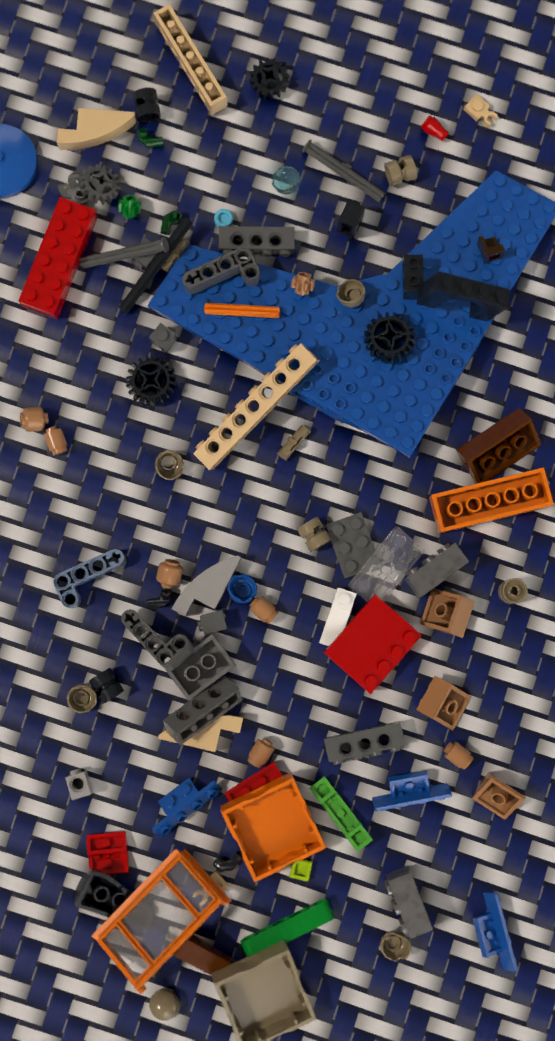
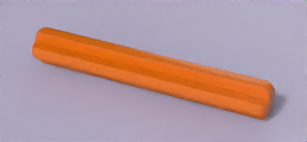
[204,303,280,318]

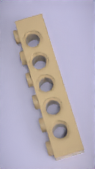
[153,4,227,115]

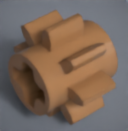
[291,272,315,295]

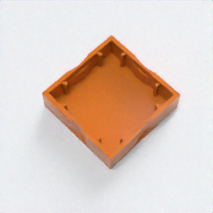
[220,772,326,882]

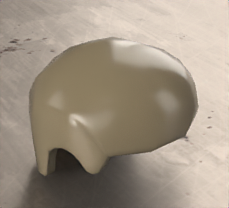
[336,279,366,308]
[155,450,184,480]
[67,684,97,713]
[380,930,412,962]
[149,988,181,1020]

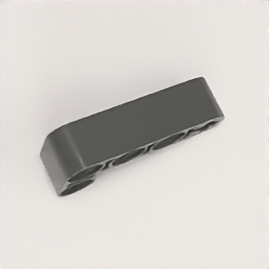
[182,247,260,294]
[121,609,193,671]

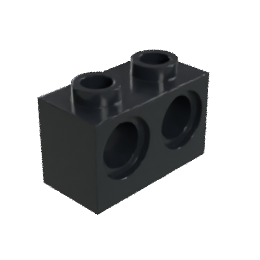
[337,200,366,239]
[402,254,424,300]

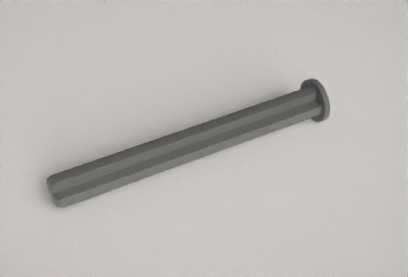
[302,139,385,202]
[79,237,169,268]

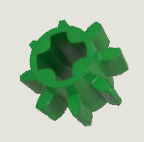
[118,195,141,218]

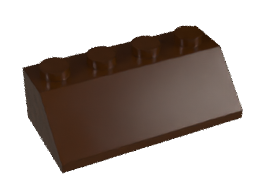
[456,408,541,484]

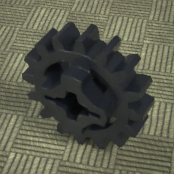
[250,58,290,100]

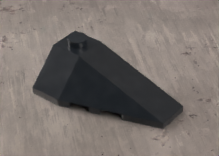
[72,869,155,930]

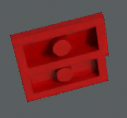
[86,831,130,875]

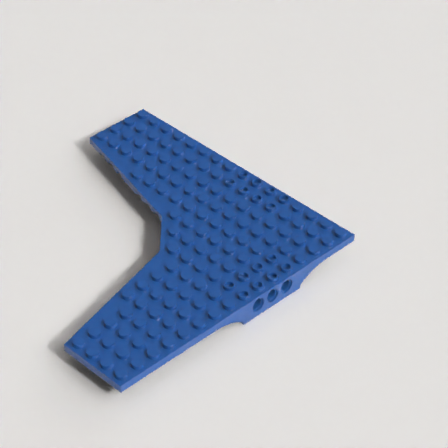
[148,171,555,458]

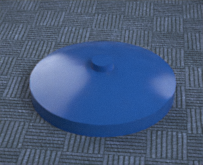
[0,124,38,199]

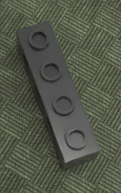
[219,226,295,257]
[163,676,242,746]
[323,721,406,765]

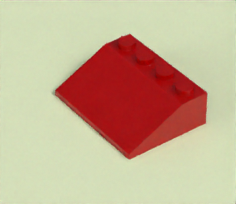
[323,594,422,694]

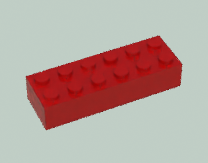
[18,197,98,319]

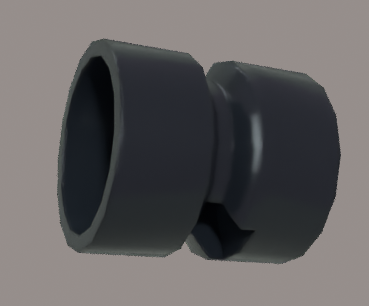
[133,88,161,123]
[89,668,124,704]

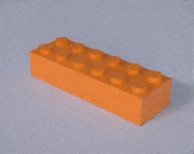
[429,467,554,534]

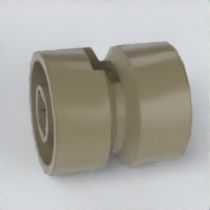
[384,155,417,187]
[297,517,332,552]
[498,578,528,604]

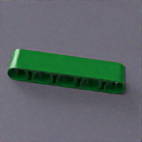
[240,898,335,957]

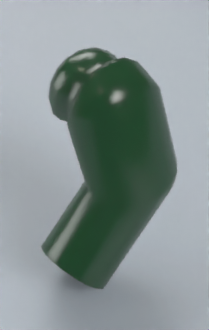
[137,128,164,148]
[160,210,182,235]

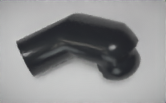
[147,588,173,608]
[213,851,243,872]

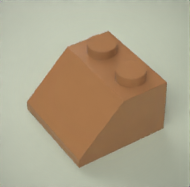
[420,588,475,638]
[416,676,471,730]

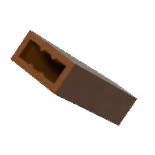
[173,933,237,976]

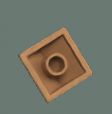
[472,773,525,820]

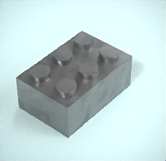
[404,543,469,598]
[165,634,236,701]
[384,866,433,939]

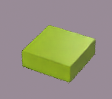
[289,859,313,882]

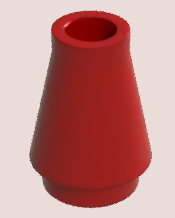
[420,115,449,141]

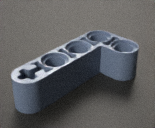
[53,549,126,608]

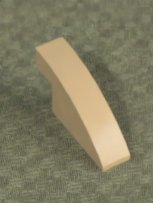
[57,108,137,150]
[158,714,244,752]

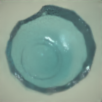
[272,166,300,195]

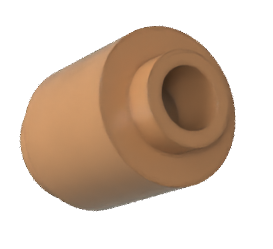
[43,426,68,456]
[250,596,279,624]
[247,738,274,768]
[444,741,474,770]

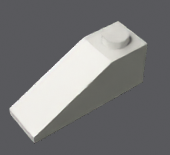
[319,588,356,646]

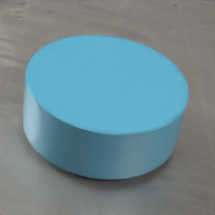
[214,209,233,228]

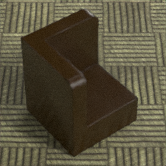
[477,235,505,264]

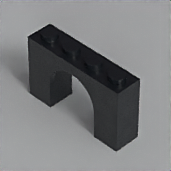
[417,271,510,322]

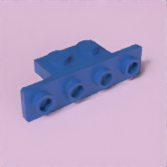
[372,770,452,811]
[152,778,222,837]
[473,892,518,972]

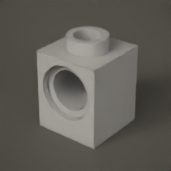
[65,768,93,800]

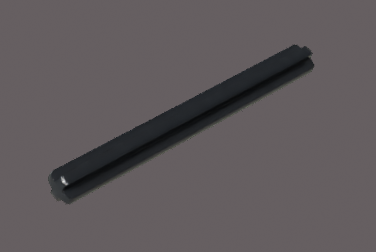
[119,217,193,313]

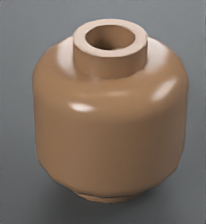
[20,407,49,432]
[156,559,183,589]

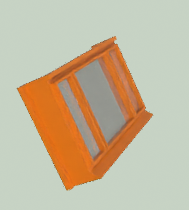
[92,849,232,994]

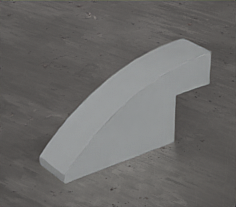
[171,555,242,616]

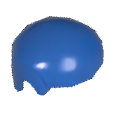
[228,574,257,603]

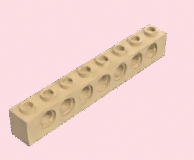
[193,343,320,470]

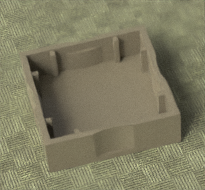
[211,940,317,1041]

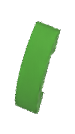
[309,776,373,852]

